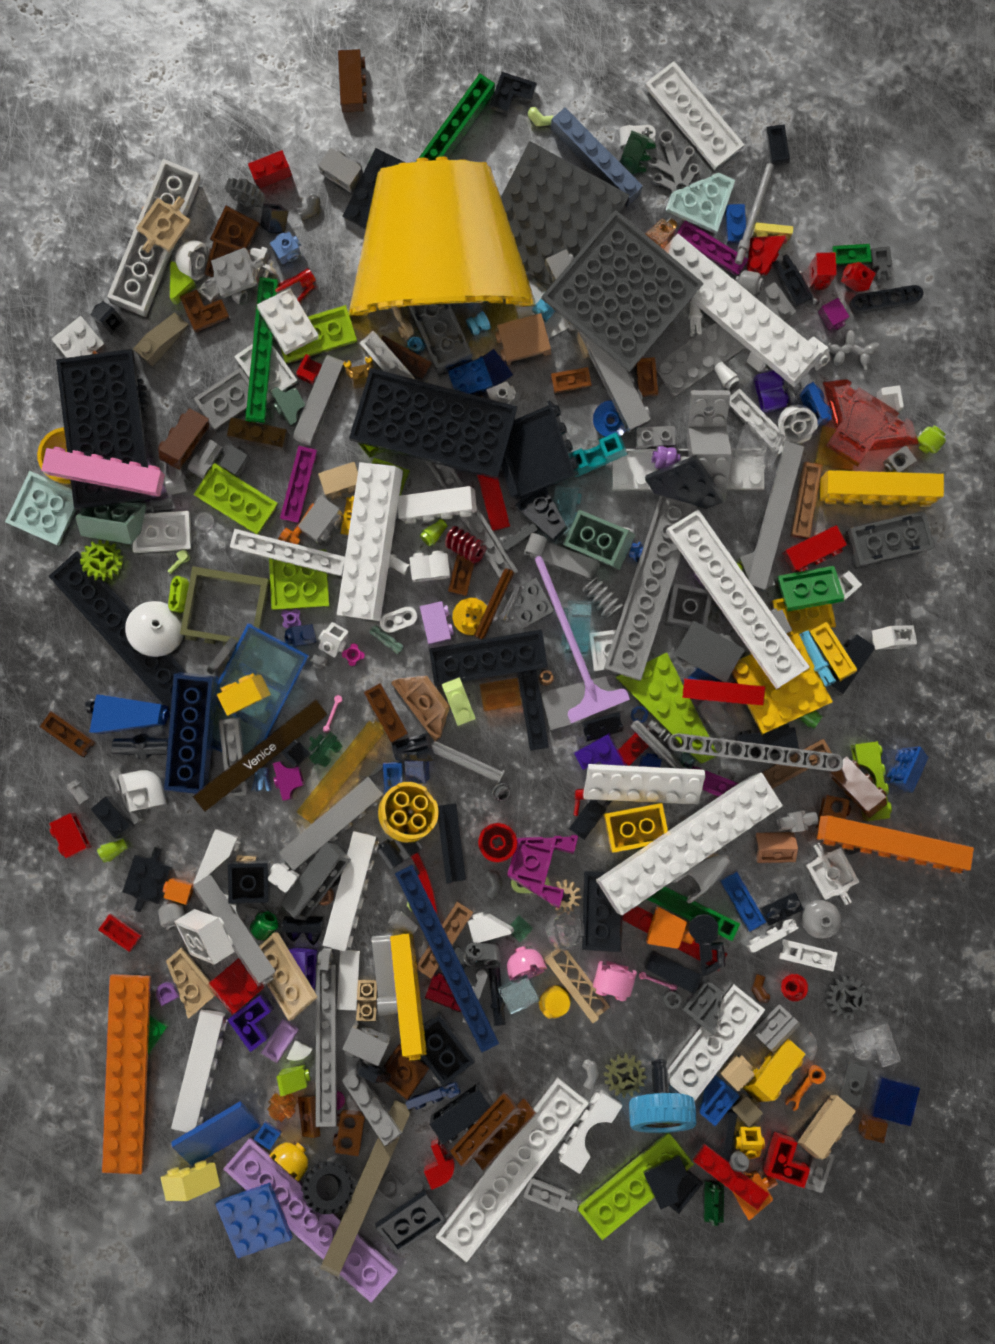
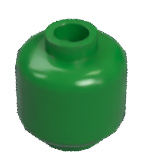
[249,911,278,941]

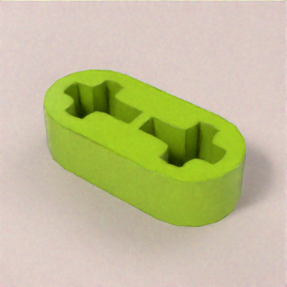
[168,576,189,613]

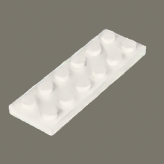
[645,61,744,170]
[583,764,705,804]
[667,984,765,1100]

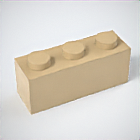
[797,1095,856,1160]

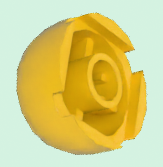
[269,1142,309,1182]

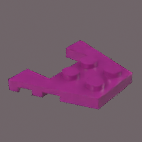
[507,835,578,909]

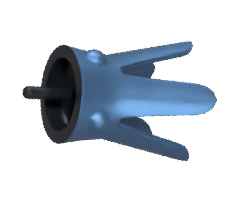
[251,767,271,792]

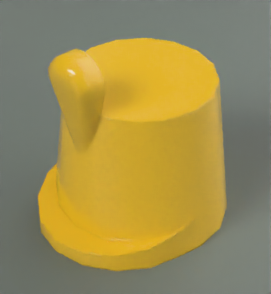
[539,985,571,1019]

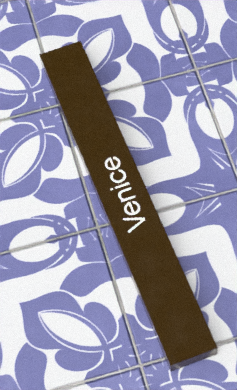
[192,699,328,812]

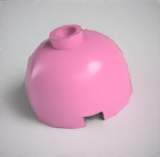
[507,947,547,982]

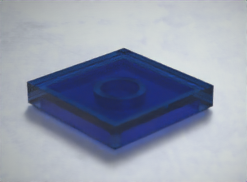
[871,1076,920,1127]

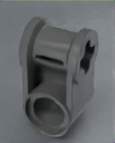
[463,942,501,969]

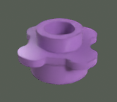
[281,609,301,629]

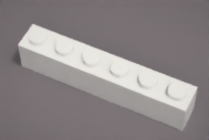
[322,831,379,951]
[171,1008,228,1132]

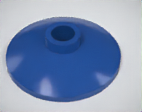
[593,400,627,437]

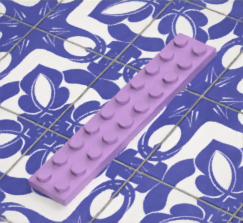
[223,1137,398,1302]

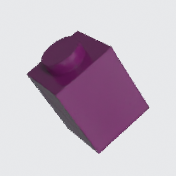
[818,298,850,331]

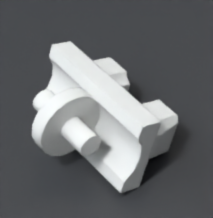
[249,247,276,286]

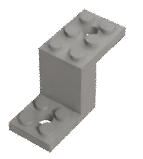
[686,390,732,501]

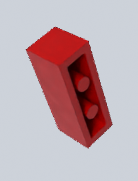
[782,525,847,573]

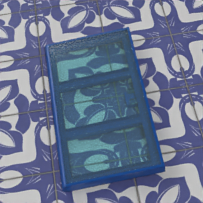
[212,623,309,755]

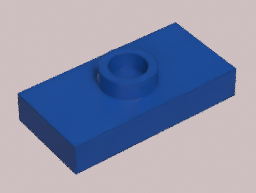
[383,762,403,795]

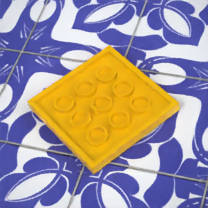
[732,633,833,735]

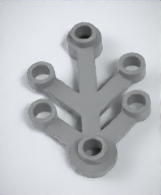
[647,129,700,193]

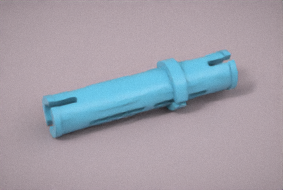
[799,631,836,687]

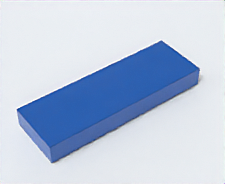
[720,871,766,932]

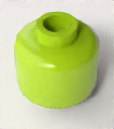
[917,425,946,455]

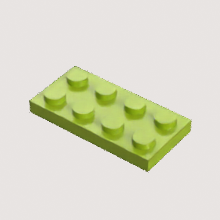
[280,305,358,364]
[193,463,279,535]

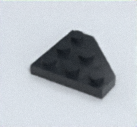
[645,455,724,509]

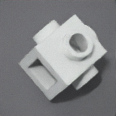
[318,622,349,658]

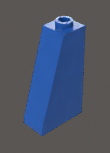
[89,694,169,734]

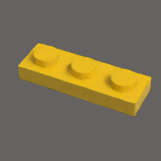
[810,622,857,681]

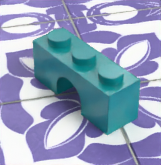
[572,432,628,478]

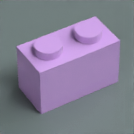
[420,601,454,645]

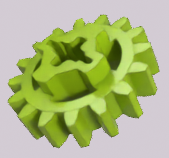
[80,539,123,581]

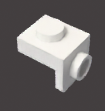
[808,336,831,371]

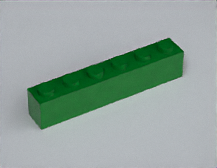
[416,73,495,162]

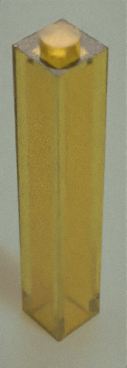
[297,720,385,824]

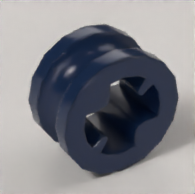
[630,706,648,723]

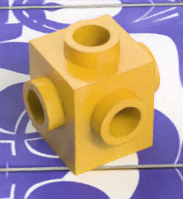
[735,1127,765,1159]

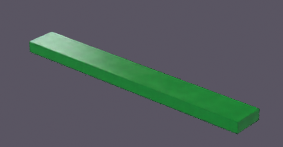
[245,277,278,423]

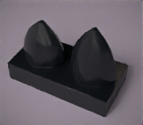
[759,892,804,926]
[282,916,323,946]

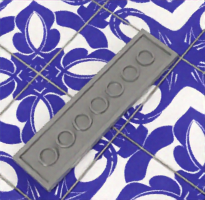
[656,282,797,398]

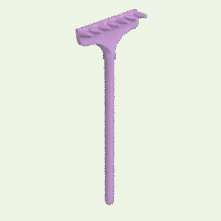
[535,556,630,723]

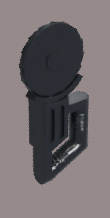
[689,914,726,976]

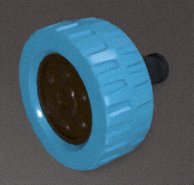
[629,1059,696,1133]

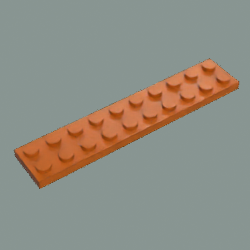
[102,974,151,1174]

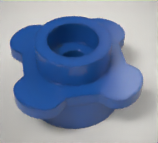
[629,542,643,562]

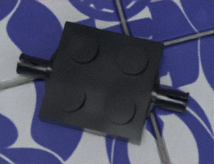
[122,847,173,912]

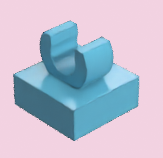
[532,299,556,323]

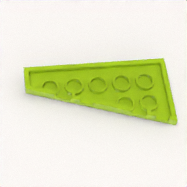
[616,653,717,764]

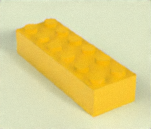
[819,470,944,507]

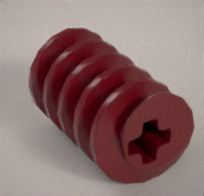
[445,525,487,563]

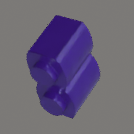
[753,371,789,414]

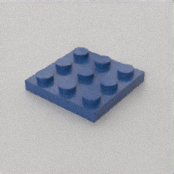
[215,1182,293,1258]

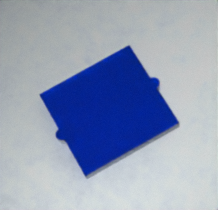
[479,349,513,386]

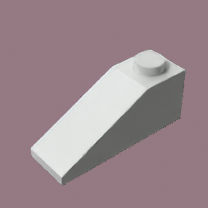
[193,829,241,884]

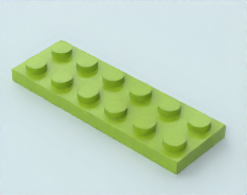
[577,1133,694,1241]

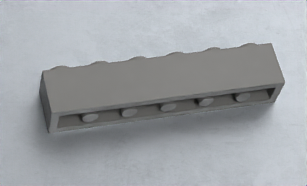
[279,777,384,871]

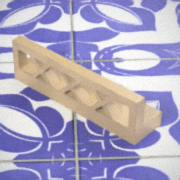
[544,944,610,1023]

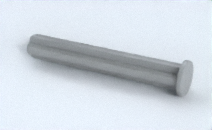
[631,720,685,769]
[432,741,505,784]

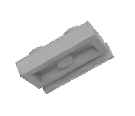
[753,1004,801,1053]

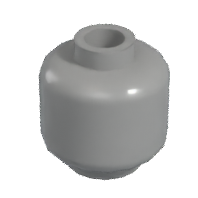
[735,270,764,297]
[158,900,185,931]

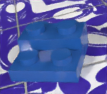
[799,382,832,428]

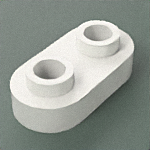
[380,607,418,633]

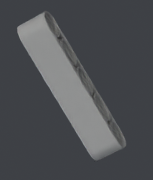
[293,355,345,446]

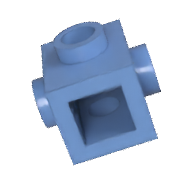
[270,232,301,265]

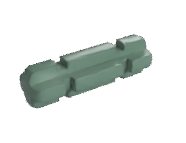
[370,625,404,654]

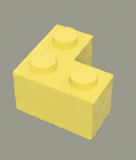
[160,1160,220,1201]

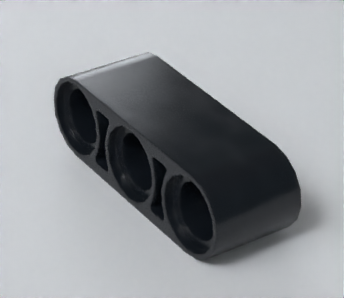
[645,951,703,994]

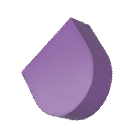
[156,982,180,1006]

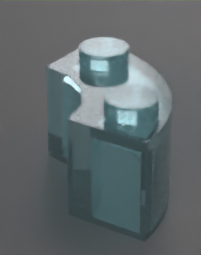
[561,600,591,654]

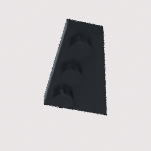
[514,488,568,542]

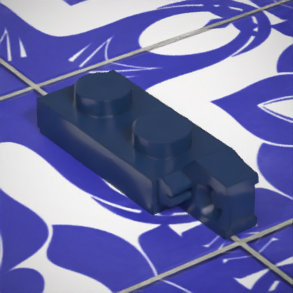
[405,1081,461,1110]

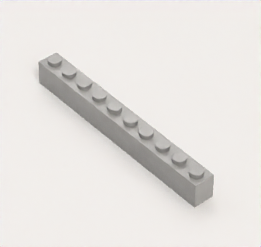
[545,249,651,433]

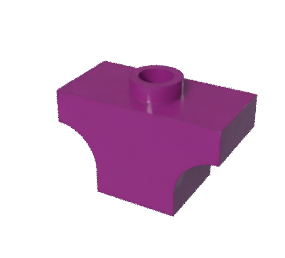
[273,761,305,801]

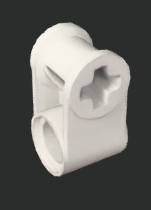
[619,125,656,150]

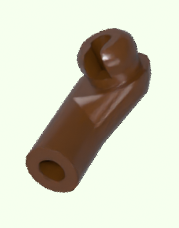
[752,974,771,1003]

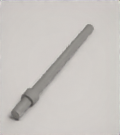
[735,163,774,265]

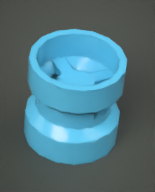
[466,311,491,336]

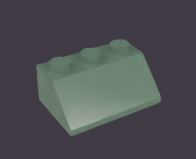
[75,502,146,544]

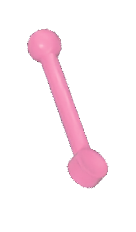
[323,695,342,733]
[639,971,678,991]

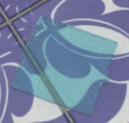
[498,975,540,1014]

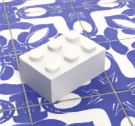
[175,909,234,965]

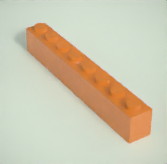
[817,815,974,874]

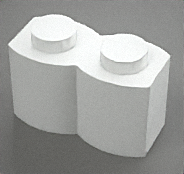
[409,550,450,582]

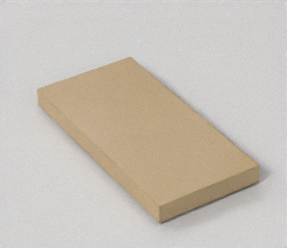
[259,932,318,1021]

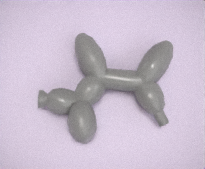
[827,329,880,371]

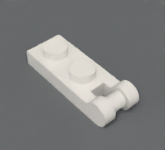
[779,939,837,972]

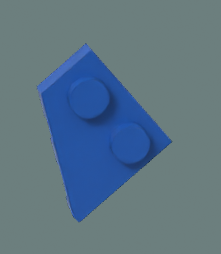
[700,1074,740,1126]

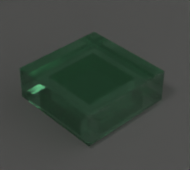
[510,915,533,942]

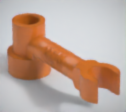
[278,503,314,545]
[785,1065,826,1111]

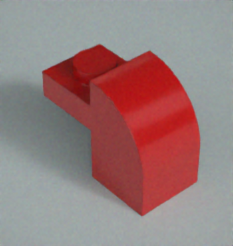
[424,1138,455,1190]

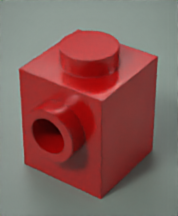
[841,262,875,292]

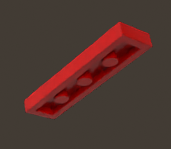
[692,1144,769,1210]

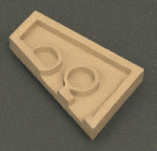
[166,947,216,1019]

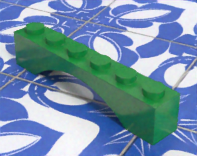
[646,887,740,941]

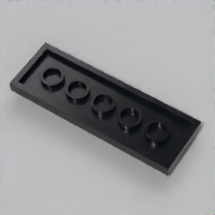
[429,629,548,687]

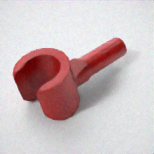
[573,789,584,816]

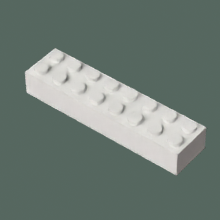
[107,159,201,317]
[337,462,403,621]

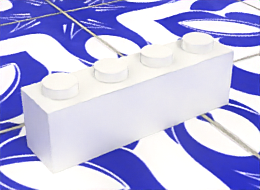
[398,486,477,524]

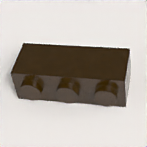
[226,417,290,453]

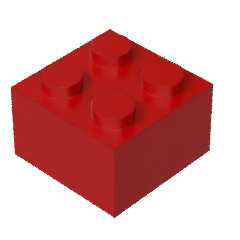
[207,958,265,1015]

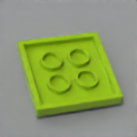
[269,549,330,610]

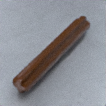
[474,568,514,640]

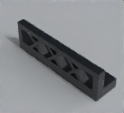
[438,803,466,884]

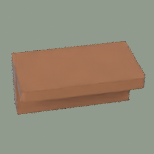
[756,832,798,863]

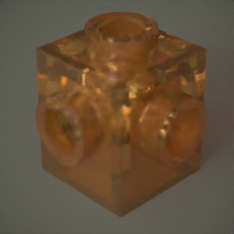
[267,1093,298,1122]

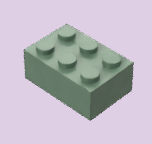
[563,510,635,570]

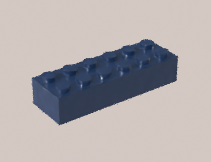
[164,672,218,794]

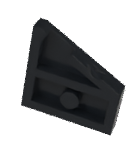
[392,733,435,761]
[356,1058,392,1083]

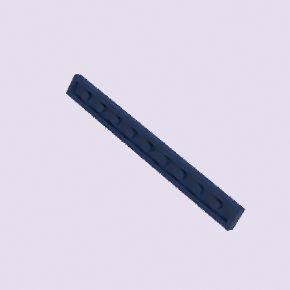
[395,864,499,1053]

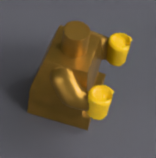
[343,356,374,389]

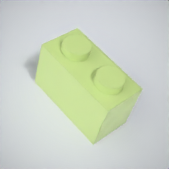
[442,677,476,726]

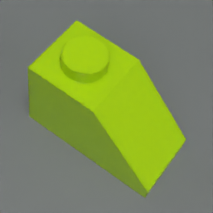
[277,1064,311,1097]

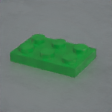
[777,566,845,612]

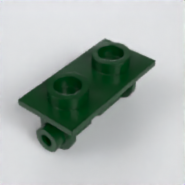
[704,1181,725,1226]

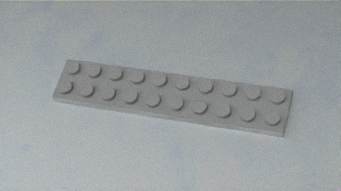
[604,495,697,681]

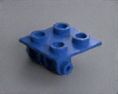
[448,357,494,395]

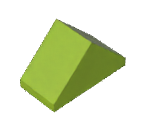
[170,261,197,305]

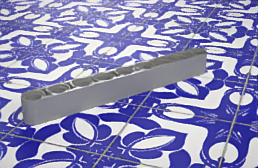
[668,733,843,771]

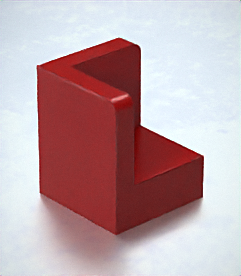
[296,354,322,386]

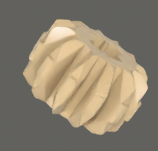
[550,880,582,914]

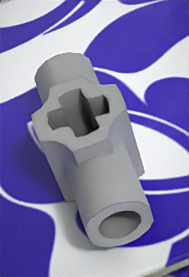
[777,811,818,833]

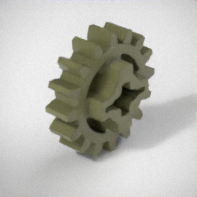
[603,1053,647,1098]

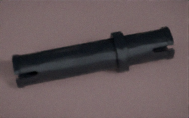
[488,966,506,1026]

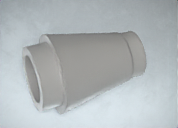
[388,910,418,935]

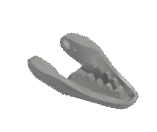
[672,854,730,903]

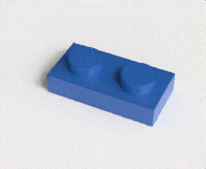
[725,204,746,244]

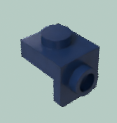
[284,624,317,648]

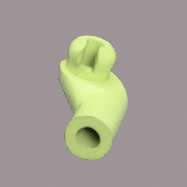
[528,107,553,127]

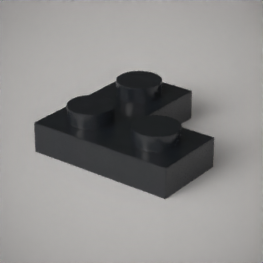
[490,72,537,114]

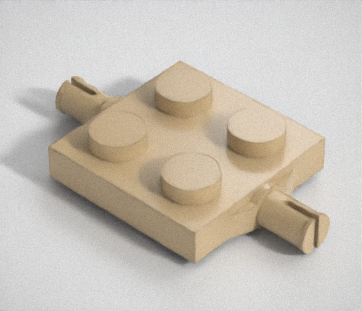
[136,196,191,254]

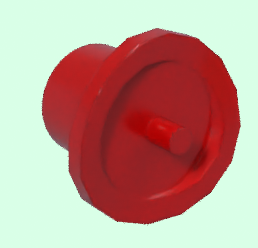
[781,974,808,1002]

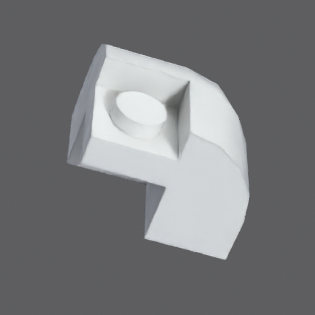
[118,770,167,812]

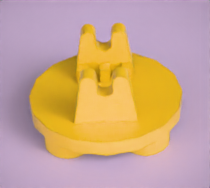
[452,598,487,635]

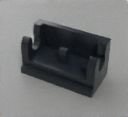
[581,712,624,742]

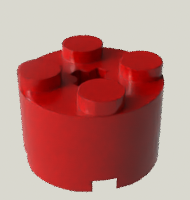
[478,823,517,862]

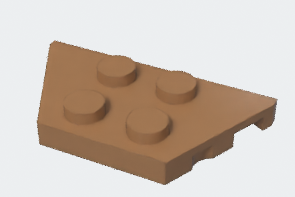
[391,676,450,741]

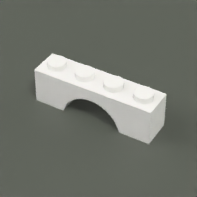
[558,1089,622,1174]

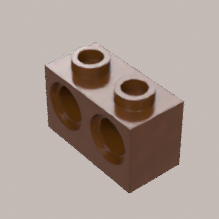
[814,795,851,833]
[332,1109,365,1156]

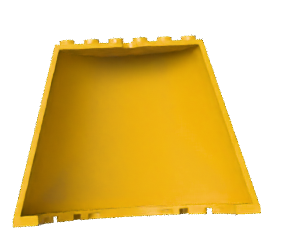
[349,157,536,317]

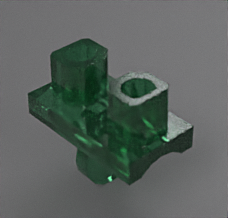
[308,731,343,767]

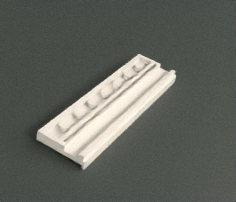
[612,448,764,491]

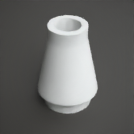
[714,362,740,390]

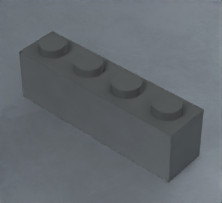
[281,842,351,921]

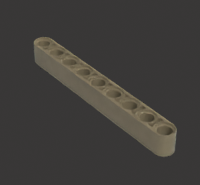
[320,1100,412,1277]

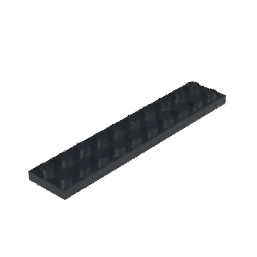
[48,551,188,712]

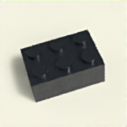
[421,1011,475,1087]
[429,1082,493,1144]

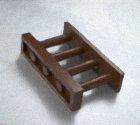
[450,1093,537,1170]

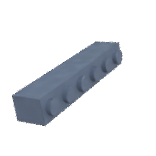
[551,107,643,207]

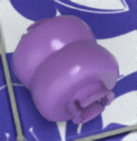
[651,446,680,470]

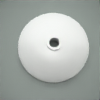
[125,601,184,657]

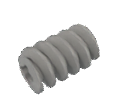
[582,576,623,618]

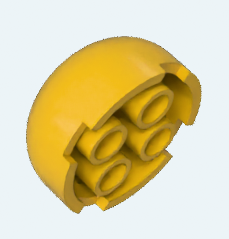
[378,782,439,843]

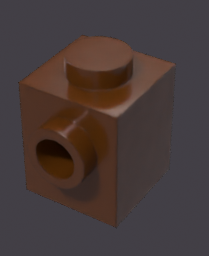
[859,1114,888,1143]

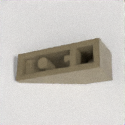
[133,313,189,367]

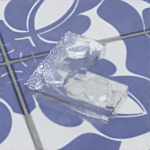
[849,1022,901,1067]

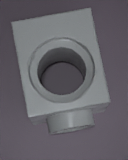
[883,446,917,472]

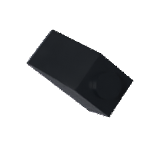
[90,301,124,335]

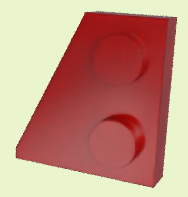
[747,235,787,276]

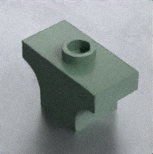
[269,387,305,425]

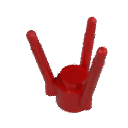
[275,268,316,303]

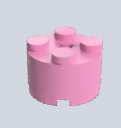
[593,961,637,1001]

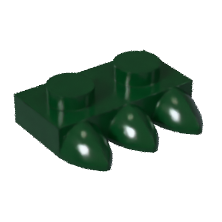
[619,130,656,175]

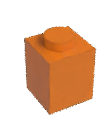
[163,878,194,905]

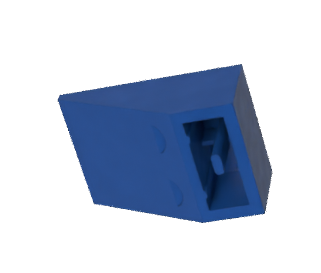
[887,746,929,793]

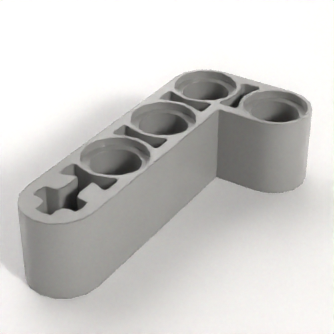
[524,533,600,581]
[372,934,398,1016]

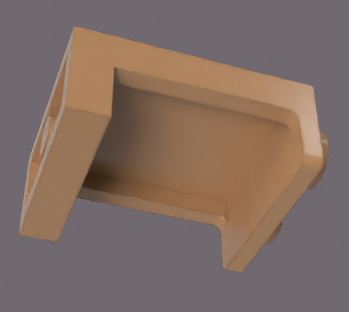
[495,313,551,366]

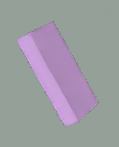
[261,1019,299,1063]

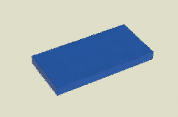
[171,1101,261,1167]

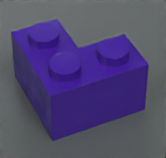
[574,733,627,770]
[228,993,274,1052]

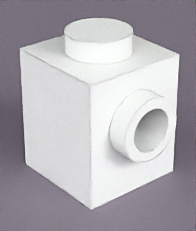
[486,381,517,405]

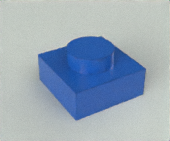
[254,1121,282,1150]

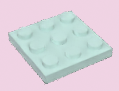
[5,471,76,546]

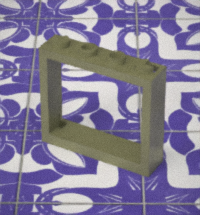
[180,566,270,651]

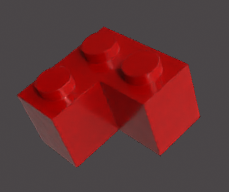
[762,1131,810,1188]

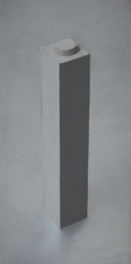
[193,875,276,986]

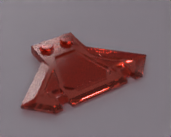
[822,379,919,467]

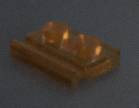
[479,678,522,712]

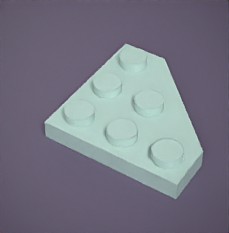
[665,173,735,234]

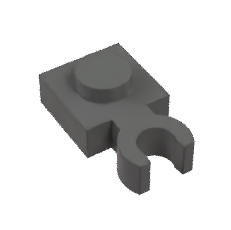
[871,246,892,281]

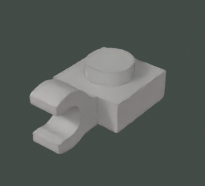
[318,947,334,970]

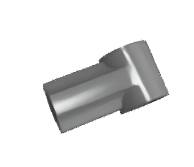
[188,439,223,479]
[163,462,188,495]

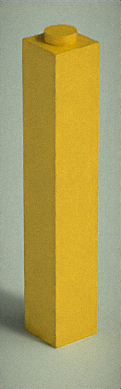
[390,933,427,1061]

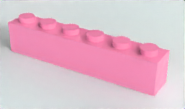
[41,447,165,497]

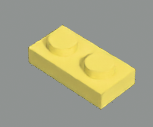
[752,222,793,241]

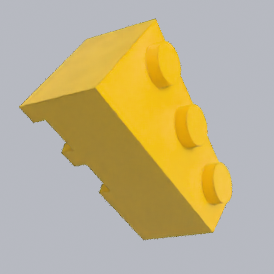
[742,1039,805,1102]

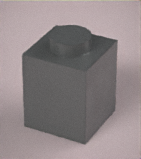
[219,445,251,478]

